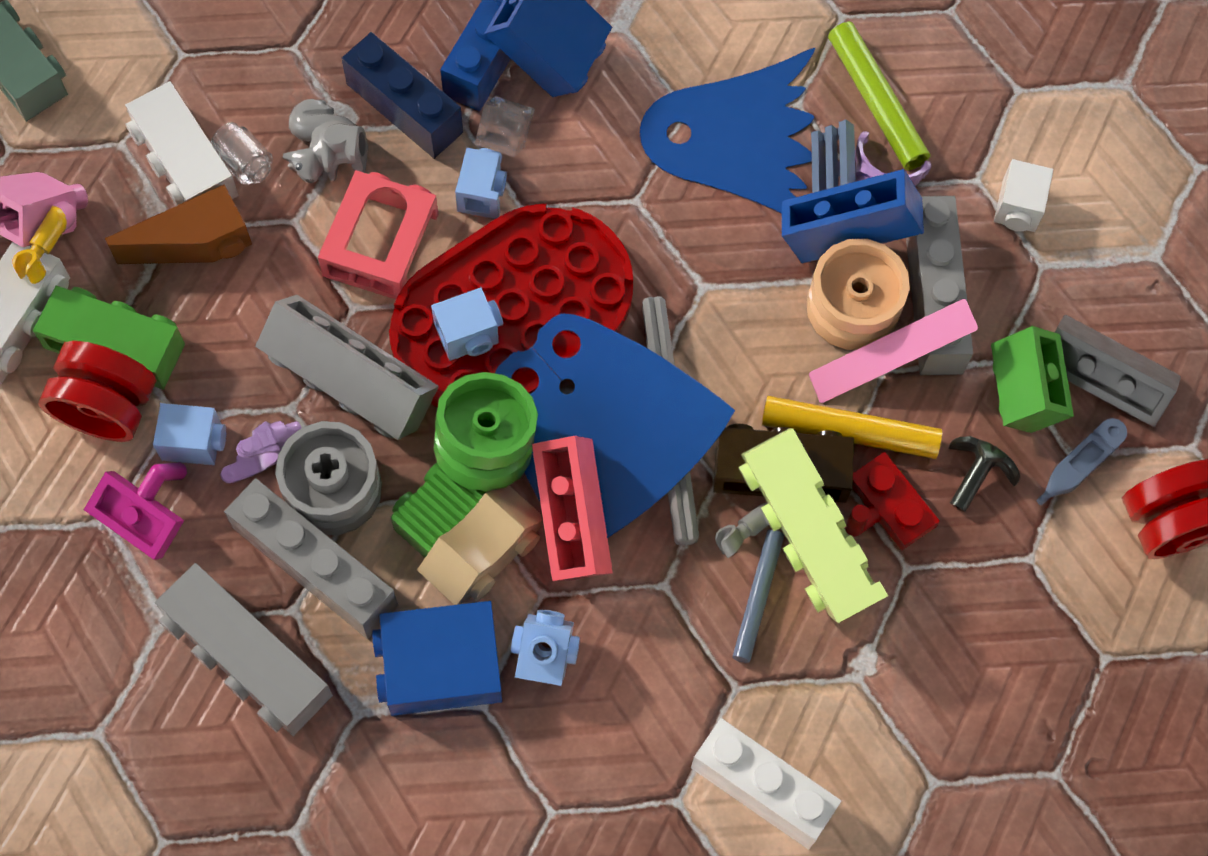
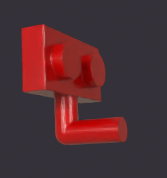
[845,452,940,551]

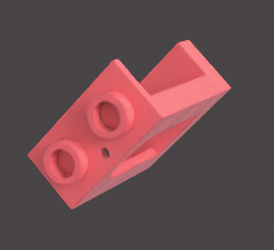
[318,170,439,300]

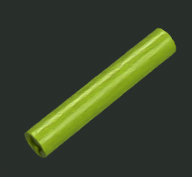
[828,21,930,171]

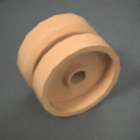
[806,239,910,350]

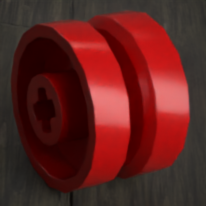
[38,341,157,442]
[1121,459,1208,559]

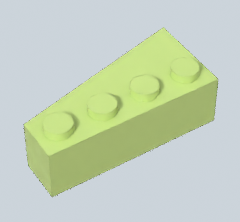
[739,428,888,623]

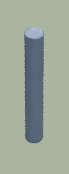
[732,530,785,663]

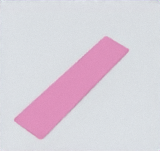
[809,299,978,403]

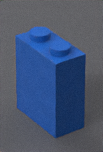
[484,0,613,97]
[372,601,503,716]

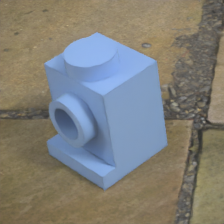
[455,148,507,219]

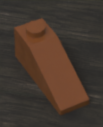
[105,184,252,264]

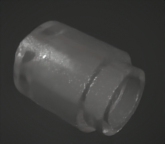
[211,122,273,185]

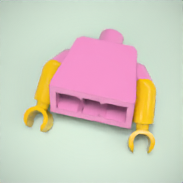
[0,172,88,284]

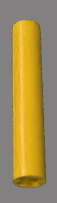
[761,395,942,459]

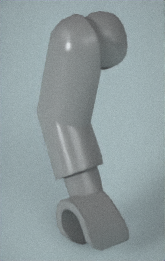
[715,503,769,558]

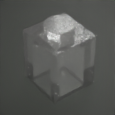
[474,96,535,157]

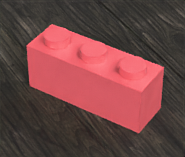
[532,436,613,581]

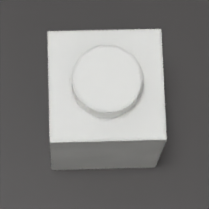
[994,159,1054,232]

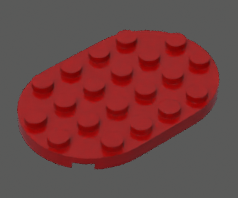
[389,204,633,407]

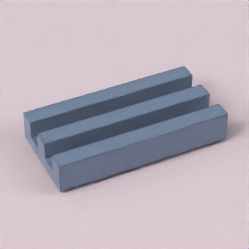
[811,119,856,193]

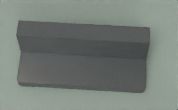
[1054,315,1181,427]

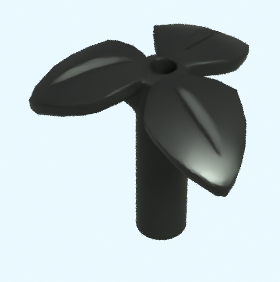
[948,436,1020,512]

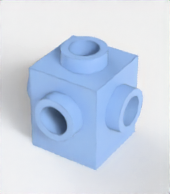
[511,610,580,686]

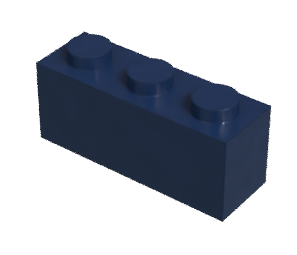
[341,32,463,159]

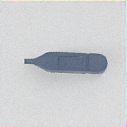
[1036,418,1127,506]

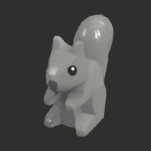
[282,99,368,183]

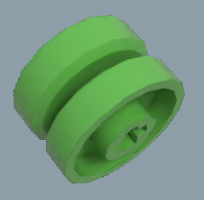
[433,372,538,491]

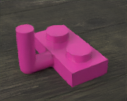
[83,462,187,560]

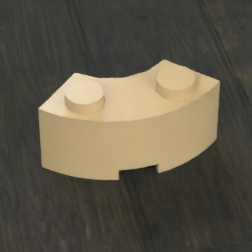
[417,485,543,605]

